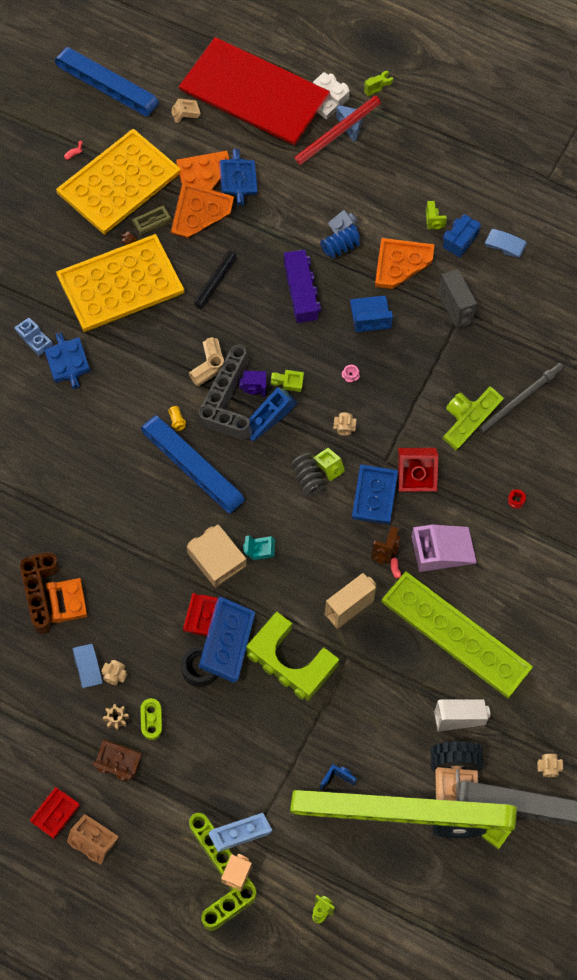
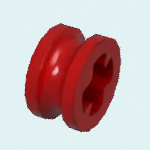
[508,489,526,509]

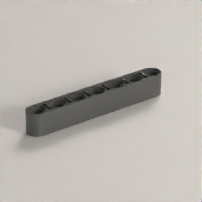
[456,781,577,827]

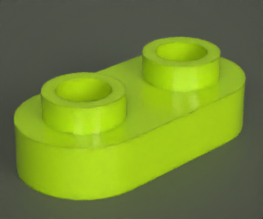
[141,698,162,740]

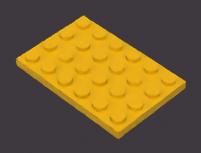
[56,129,181,235]
[56,234,184,332]

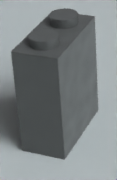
[438,269,477,328]

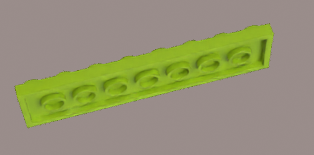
[381,572,533,699]

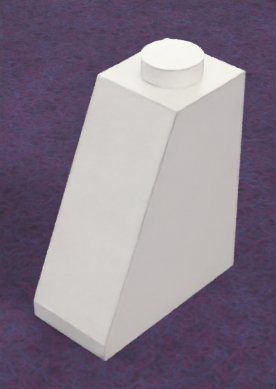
[434,700,490,732]

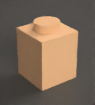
[221,854,252,891]

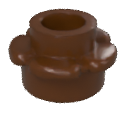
[121,231,137,245]

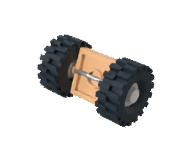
[430,741,486,839]

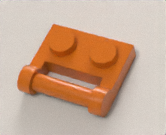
[45,578,87,623]

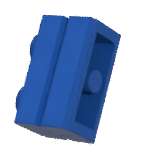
[442,214,481,257]

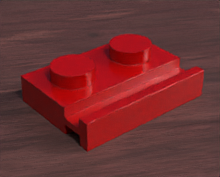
[183,593,218,637]
[29,787,80,839]

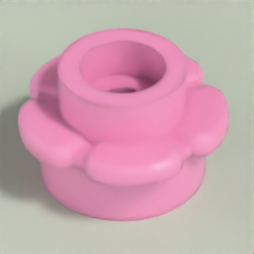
[342,365,360,382]

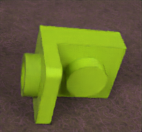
[426,201,447,230]
[313,448,345,481]

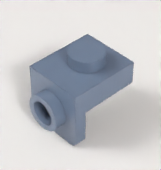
[328,210,359,234]

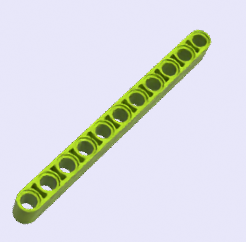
[290,790,517,831]

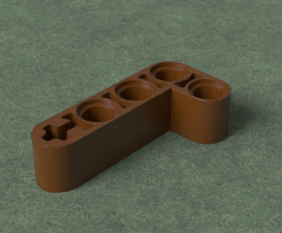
[20,552,59,634]

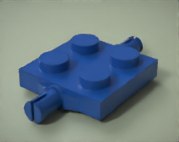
[219,149,258,206]
[44,332,90,389]

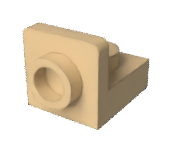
[172,99,201,123]

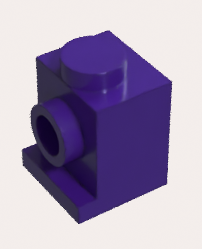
[240,371,266,397]

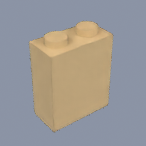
[187,524,246,588]
[325,573,376,629]

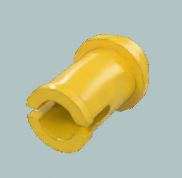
[168,406,186,431]

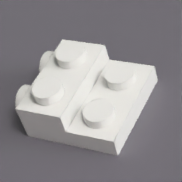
[313,72,350,119]

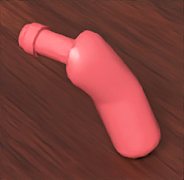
[64,141,83,160]
[390,558,402,579]

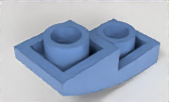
[485,229,527,258]
[14,318,53,356]
[72,644,102,688]

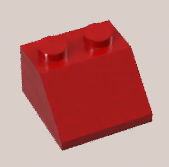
[398,448,438,491]

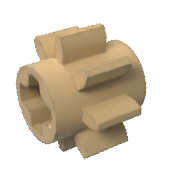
[333,413,357,436]
[101,660,127,685]
[103,704,129,731]
[537,754,563,778]

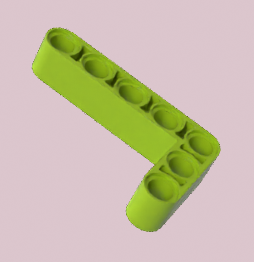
[189,813,256,931]

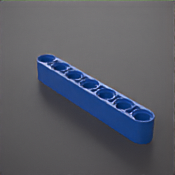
[55,47,159,116]
[141,415,245,514]

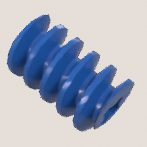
[320,225,360,259]

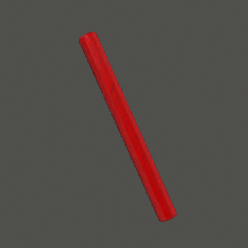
[294,96,381,165]

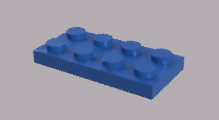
[198,596,255,683]

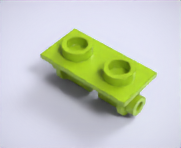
[312,895,335,924]

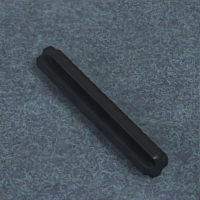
[194,250,236,309]

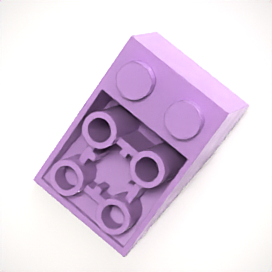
[411,525,477,572]

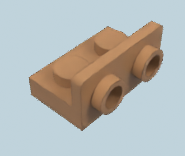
[67,814,119,864]

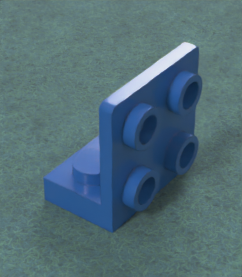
[350,296,393,332]

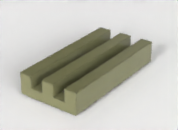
[132,205,172,236]

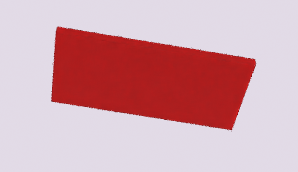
[179,37,330,146]

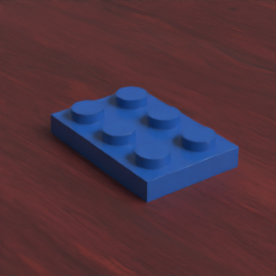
[352,464,398,525]

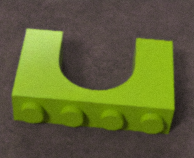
[246,611,339,701]

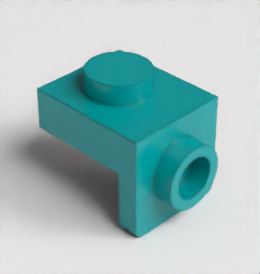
[243,535,275,560]

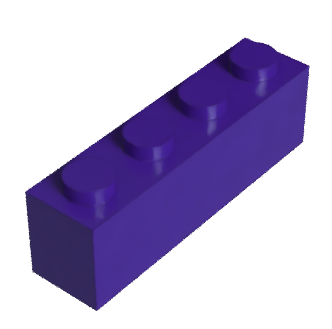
[284,250,321,323]

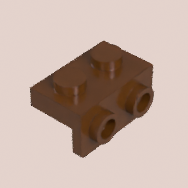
[371,526,401,564]
[92,739,143,781]

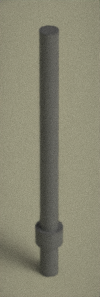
[478,363,564,433]

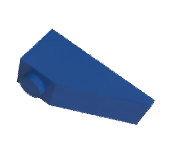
[241,387,298,441]

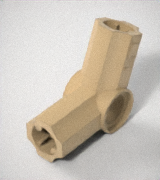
[189,337,224,386]

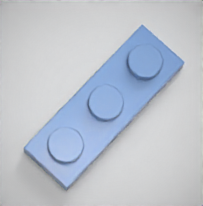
[209,813,272,852]

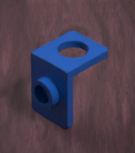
[320,764,357,790]

